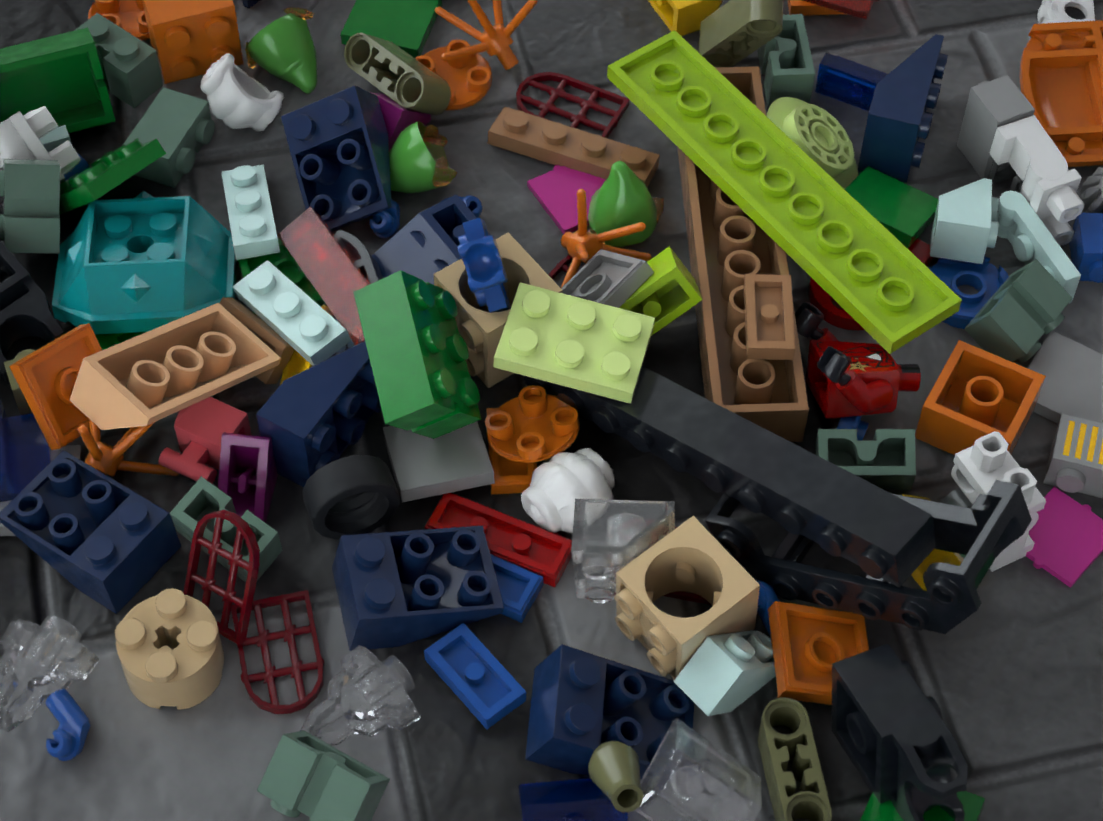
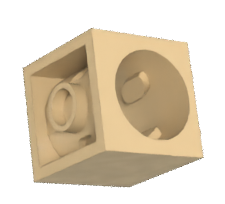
[434,232,563,388]
[615,516,760,680]

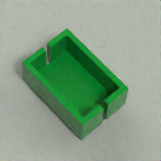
[0,27,115,133]
[353,270,481,439]

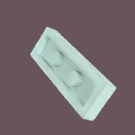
[221,164,280,260]
[232,260,351,366]

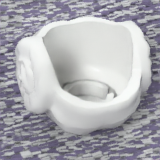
[200,53,284,132]
[521,448,615,534]

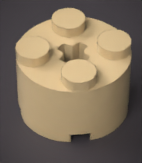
[115,588,224,710]

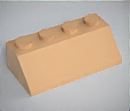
[70,303,282,430]

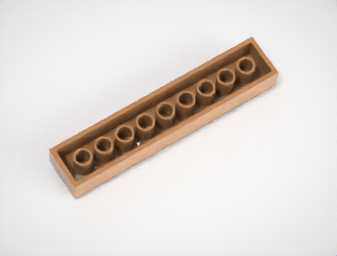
[677,66,809,442]

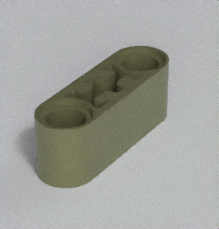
[699,0,784,68]
[344,33,451,115]
[758,697,832,821]

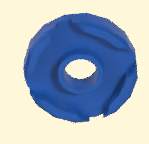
[929,256,1009,329]

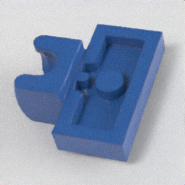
[457,218,511,313]

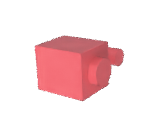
[158,397,252,484]

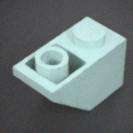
[930,178,999,264]
[673,630,776,716]

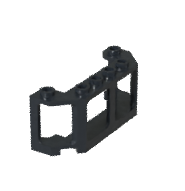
[705,480,1032,634]

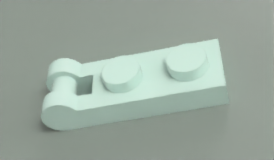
[995,191,1081,304]

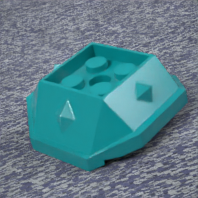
[52,191,237,334]

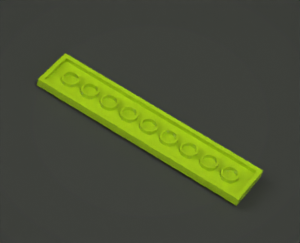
[607,30,962,354]

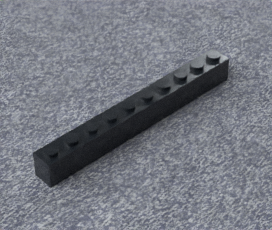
[524,366,936,588]

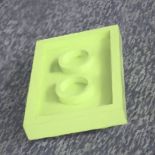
[493,282,655,404]

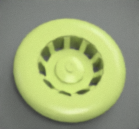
[766,97,858,189]

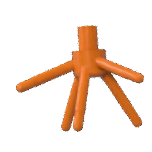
[435,0,538,70]
[560,189,652,288]
[78,419,179,477]

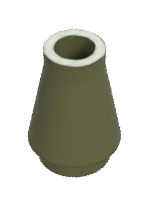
[588,741,644,812]

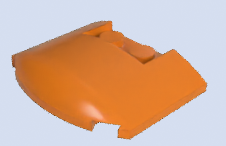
[1020,20,1103,167]

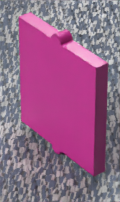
[527,165,606,234]
[1026,486,1103,588]

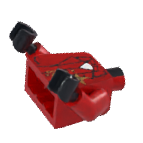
[795,302,921,418]

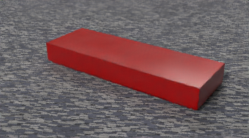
[425,493,575,588]

